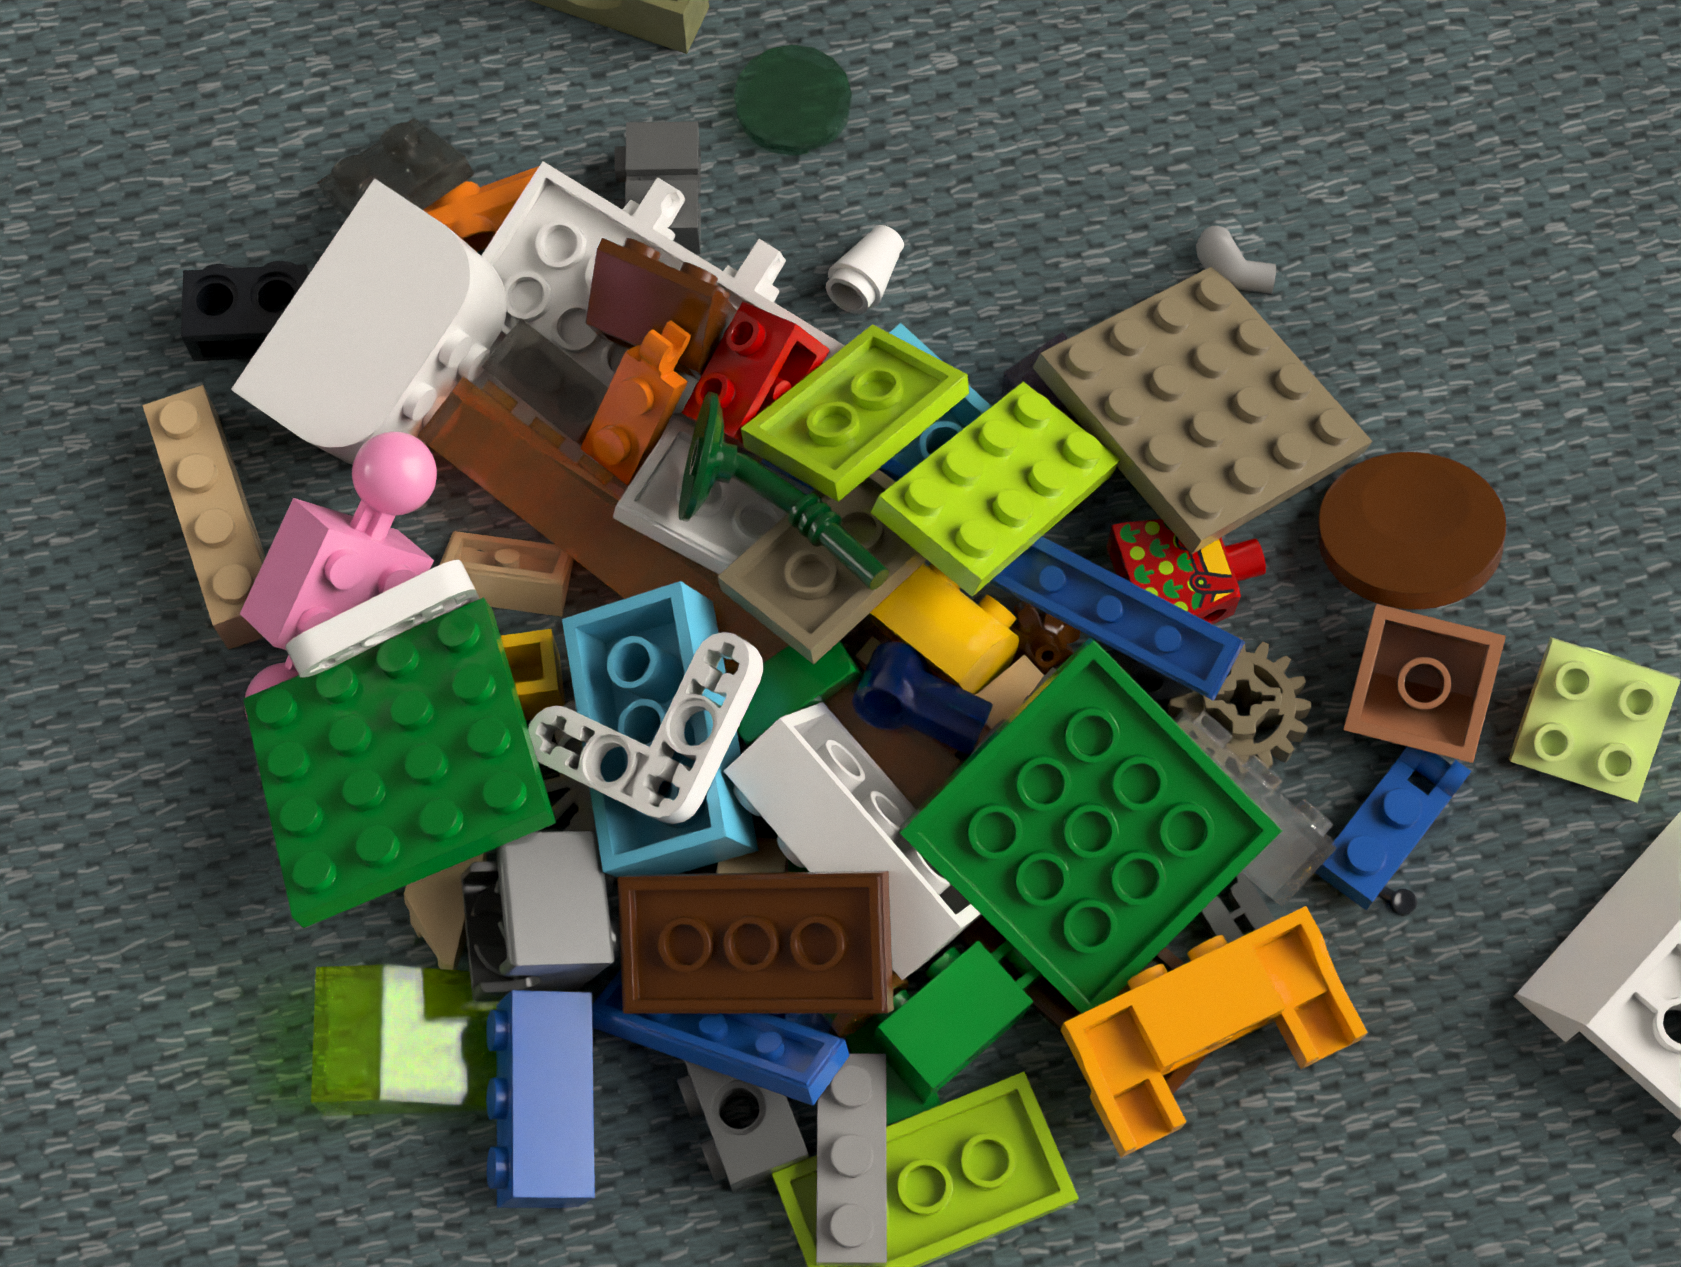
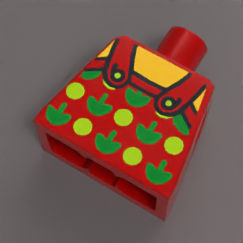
[1107,519,1266,624]

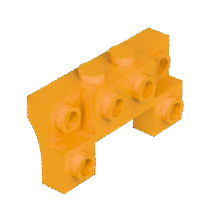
[1061,906,1368,1158]

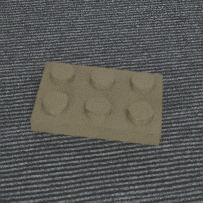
[717,469,927,664]

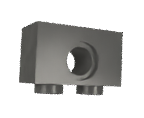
[677,1060,809,1194]

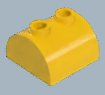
[868,563,1019,701]

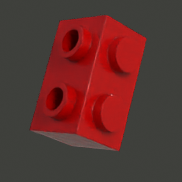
[681,301,830,457]

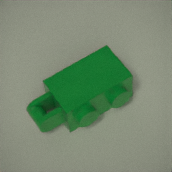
[870,940,1043,1103]

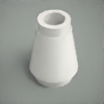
[826,225,904,314]

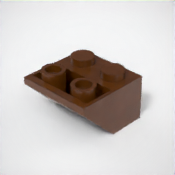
[586,238,737,380]

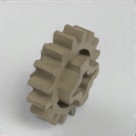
[1167,637,1311,779]

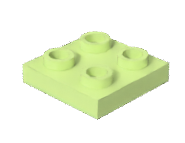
[1509,637,1681,803]

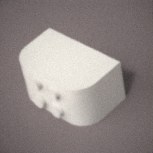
[231,178,507,465]

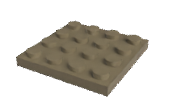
[1033,267,1373,554]

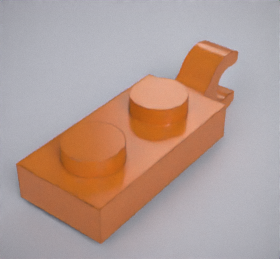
[580,320,691,486]

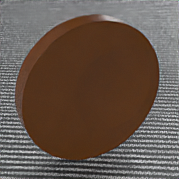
[1318,452,1506,609]

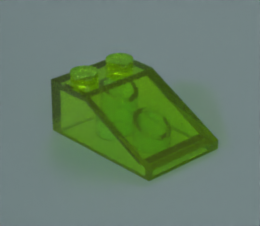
[311,965,500,1116]

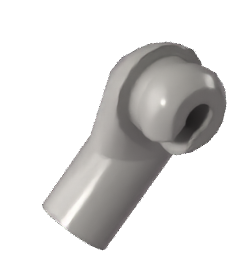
[1196,226,1276,294]

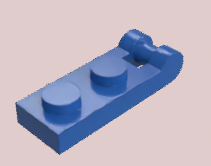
[1313,746,1472,910]

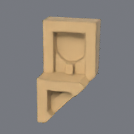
[404,852,487,977]

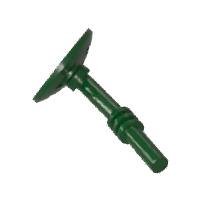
[678,391,889,590]

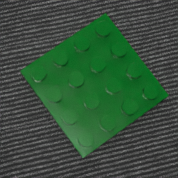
[243,597,556,928]
[899,638,1283,1014]

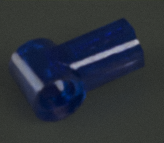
[852,642,993,755]

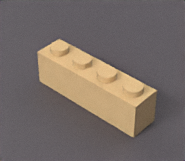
[142,385,266,650]

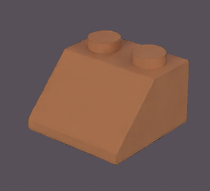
[1344,604,1506,763]

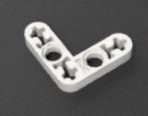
[285,560,480,678]
[528,632,763,824]

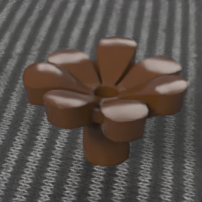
[1009,601,1080,675]

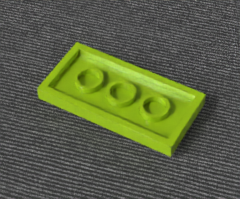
[870,381,1120,596]
[772,1071,1079,1267]

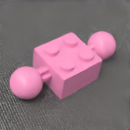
[240,432,437,720]

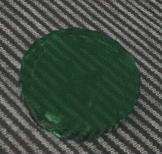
[734,44,852,156]

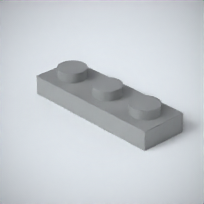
[816,1054,887,1266]

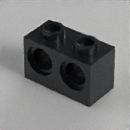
[181,261,310,361]

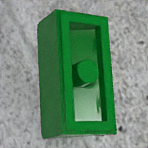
[737,641,862,747]

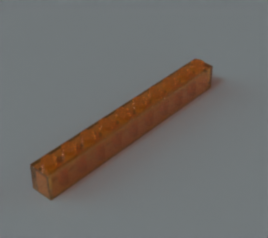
[417,376,964,809]

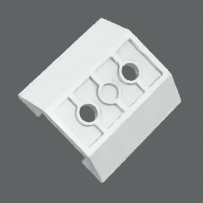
[1514,811,1681,1144]

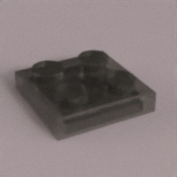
[317,118,475,218]

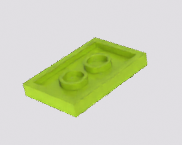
[741,324,969,502]

